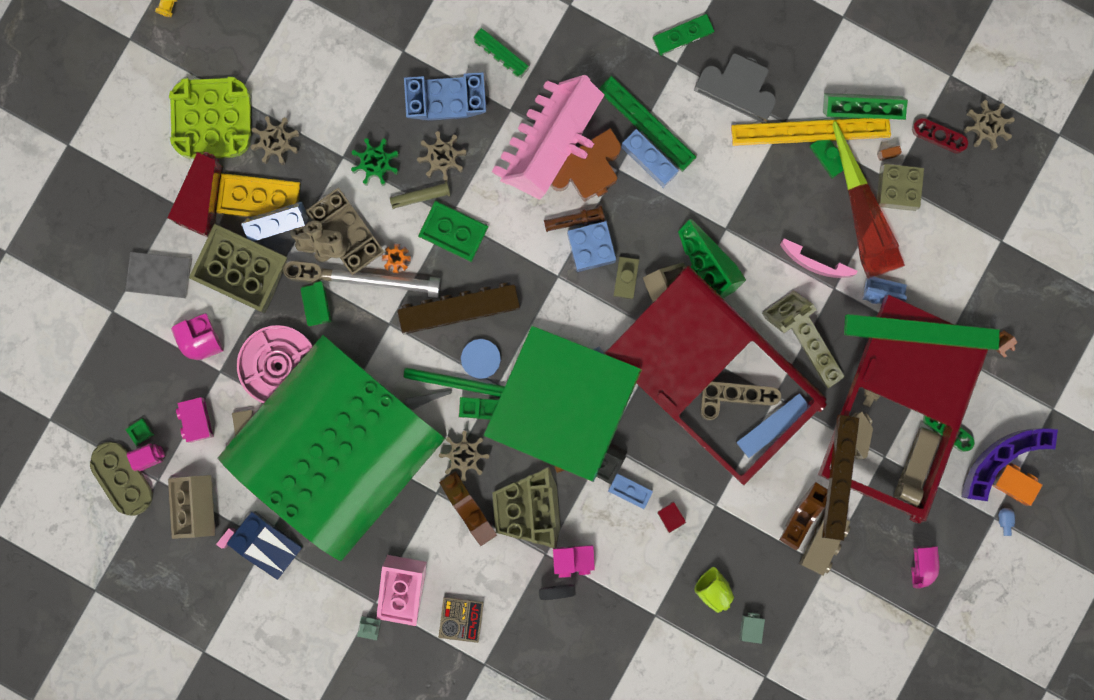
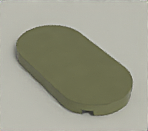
[90,442,153,516]

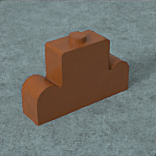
[550,128,621,202]

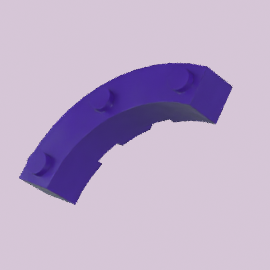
[961,428,1058,501]

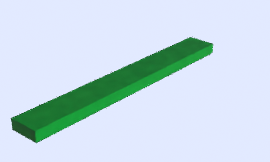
[844,314,1000,350]

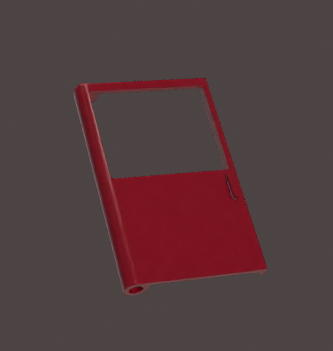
[604,265,827,486]
[818,295,988,524]

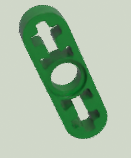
[923,415,975,452]

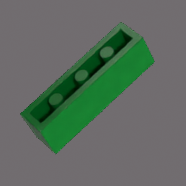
[823,93,908,120]

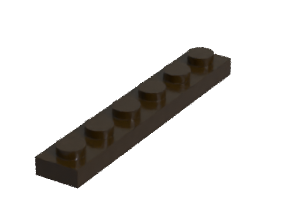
[822,415,860,541]

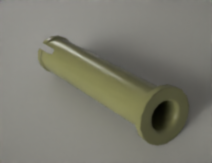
[389,181,451,209]

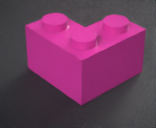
[553,545,595,577]

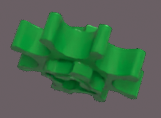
[351,138,399,186]

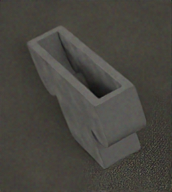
[694,54,775,123]

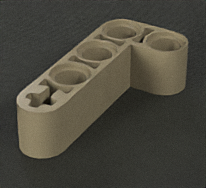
[700,382,781,420]
[893,427,940,507]

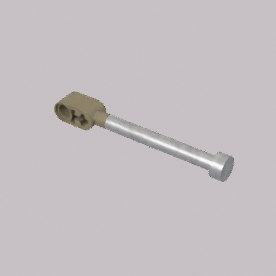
[283,261,440,298]

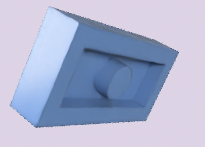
[608,474,653,509]

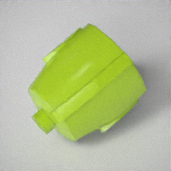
[694,567,734,613]

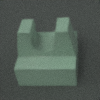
[357,616,381,640]

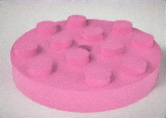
[237,325,313,403]

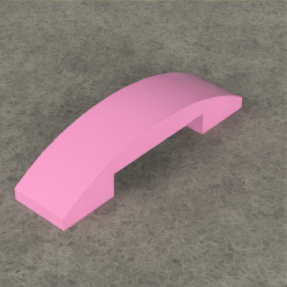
[780,239,858,278]

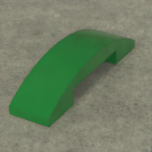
[459,397,499,420]

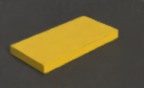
[216,173,301,217]

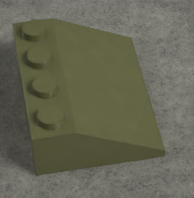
[189,224,287,313]

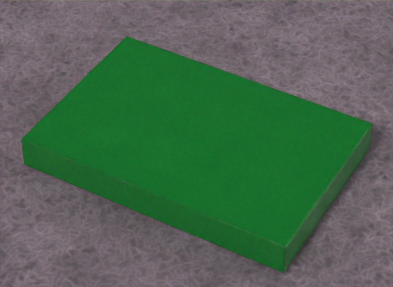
[418,201,489,263]

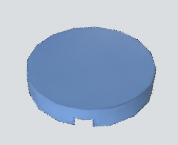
[461,339,501,379]

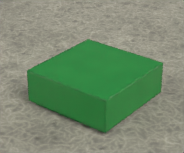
[125,418,154,446]

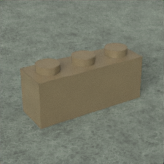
[799,512,851,576]

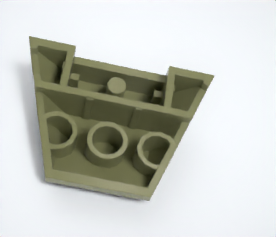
[492,467,560,549]

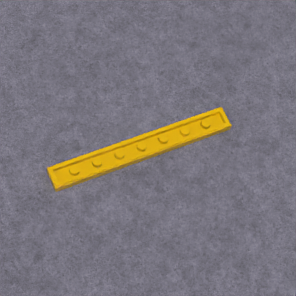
[731,118,891,146]

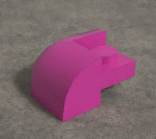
[171,313,223,360]
[911,546,940,589]

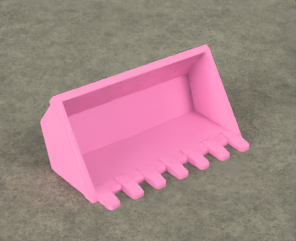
[492,75,604,200]

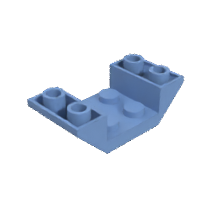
[404,72,486,120]

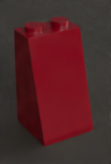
[167,152,223,238]

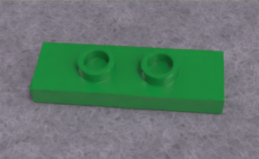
[652,14,715,56]

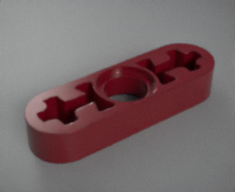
[912,118,968,154]

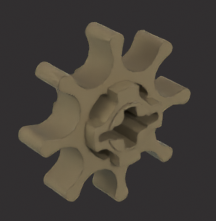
[964,100,1015,150]
[250,116,300,165]
[417,131,467,181]
[439,431,490,481]

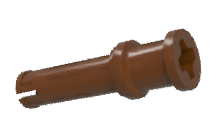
[544,205,605,232]

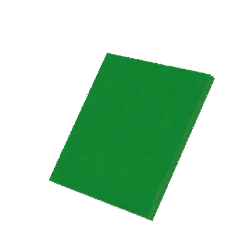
[484,326,642,482]

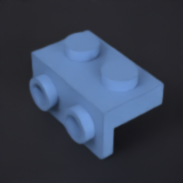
[863,276,907,304]

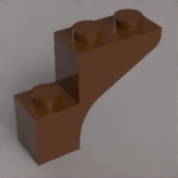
[439,471,497,546]

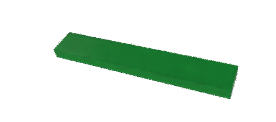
[599,76,697,172]

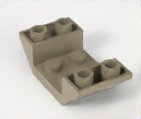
[306,187,385,276]

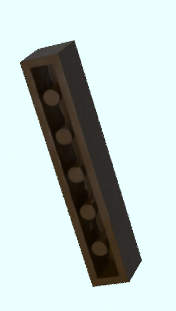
[397,282,520,335]

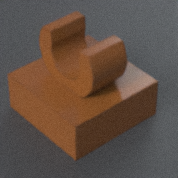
[995,330,1017,357]

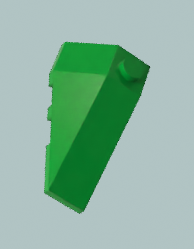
[678,219,746,298]

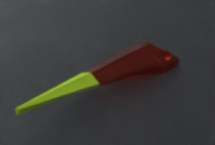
[832,121,905,279]

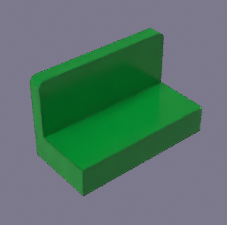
[301,281,331,327]

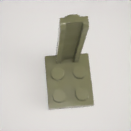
[762,291,844,388]

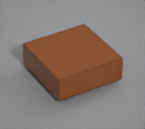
[877,146,902,161]

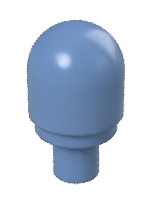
[998,508,1015,536]

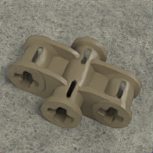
[290,221,347,262]

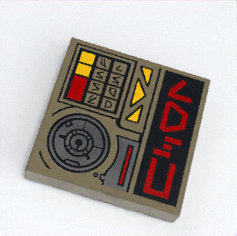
[438,597,484,643]

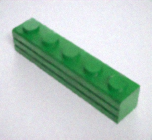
[473,28,529,78]

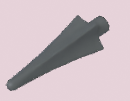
[402,390,452,410]

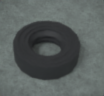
[539,585,576,600]

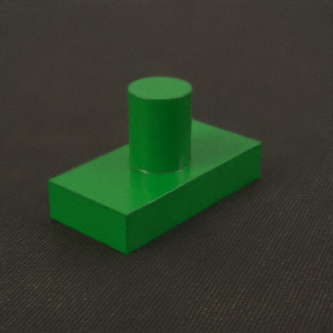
[809,140,844,179]

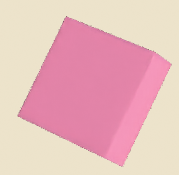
[216,528,236,549]

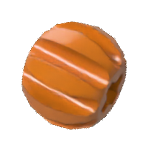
[382,244,411,273]

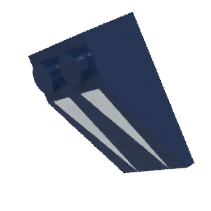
[227,511,302,580]

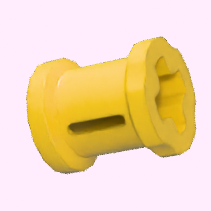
[155,0,177,17]

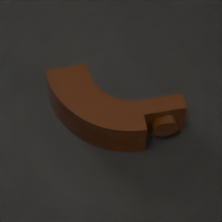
[779,482,828,550]

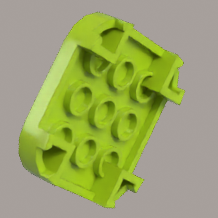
[169,77,252,159]

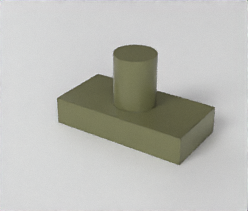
[613,257,639,300]

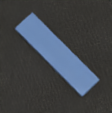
[736,393,808,458]

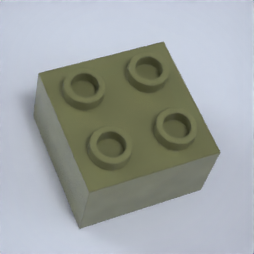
[876,164,924,211]

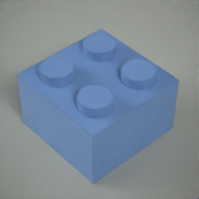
[567,221,616,272]

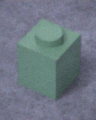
[739,612,765,644]

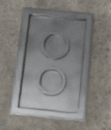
[125,252,191,299]

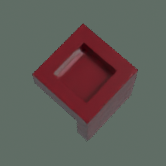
[657,502,687,533]

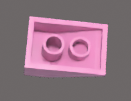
[376,555,427,626]

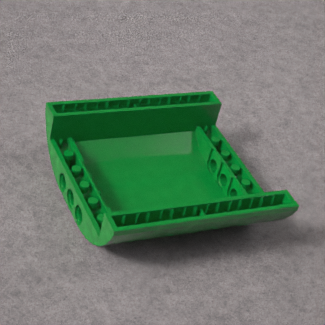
[217,335,446,561]

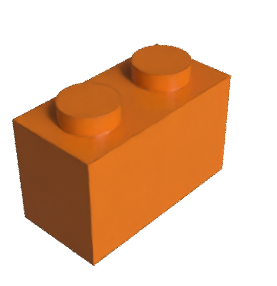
[992,463,1042,506]

